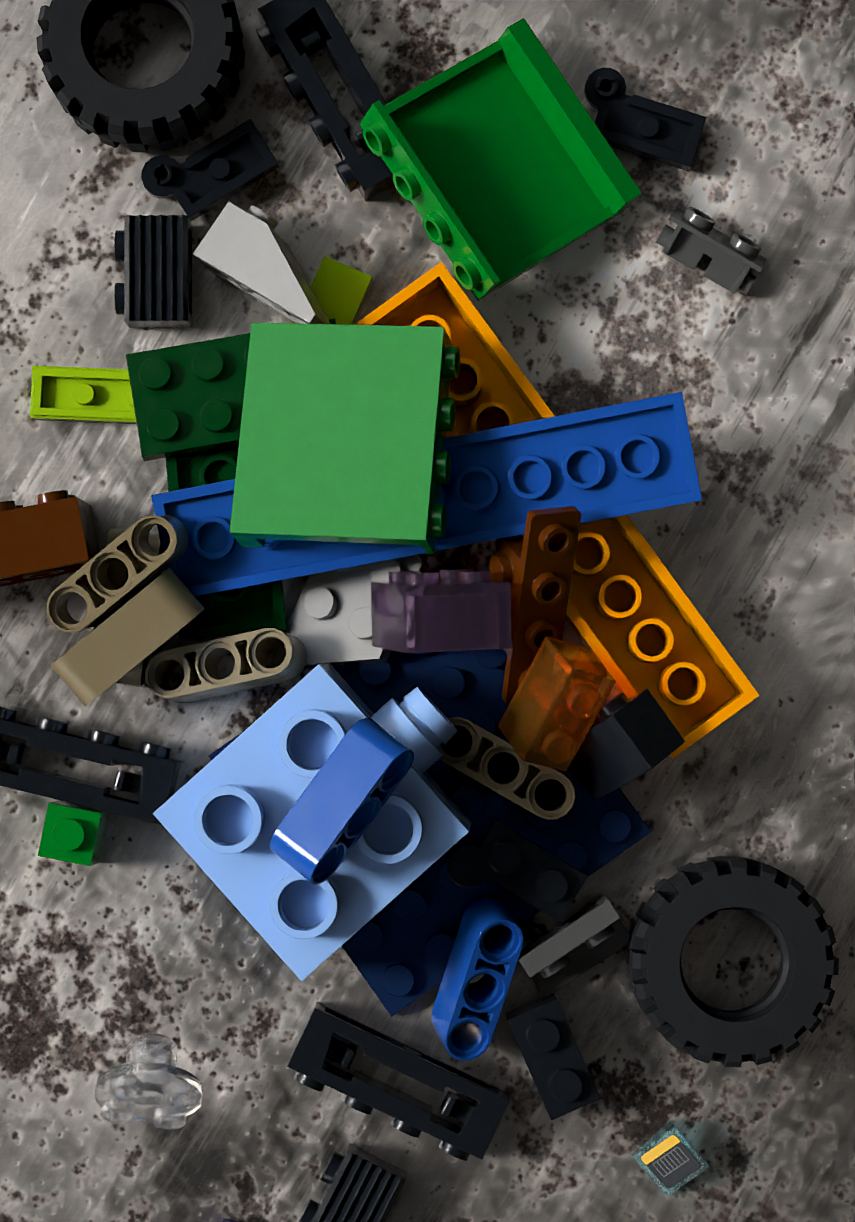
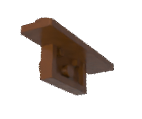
[483,506,581,705]

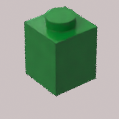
[38,801,109,866]

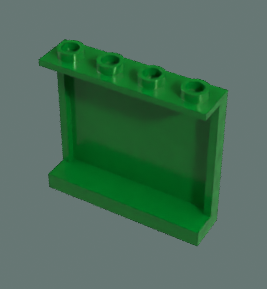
[359,18,642,301]
[230,323,460,554]

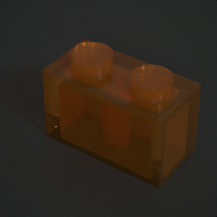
[498,636,616,772]

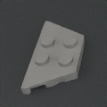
[269,554,430,667]

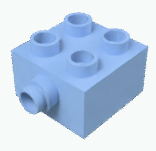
[153,663,472,981]

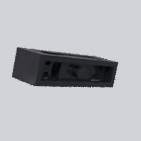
[256,0,394,201]
[0,707,182,825]
[287,1002,510,1161]

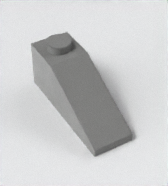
[193,201,330,324]

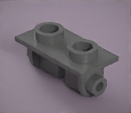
[656,207,767,295]

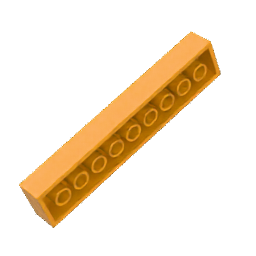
[355,261,760,759]

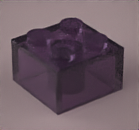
[371,569,511,653]

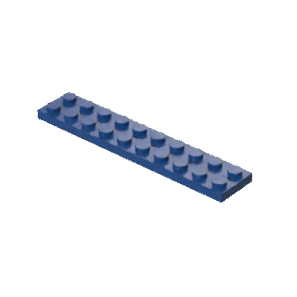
[151,392,702,596]

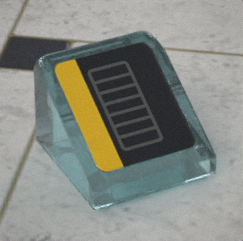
[632,1120,709,1196]

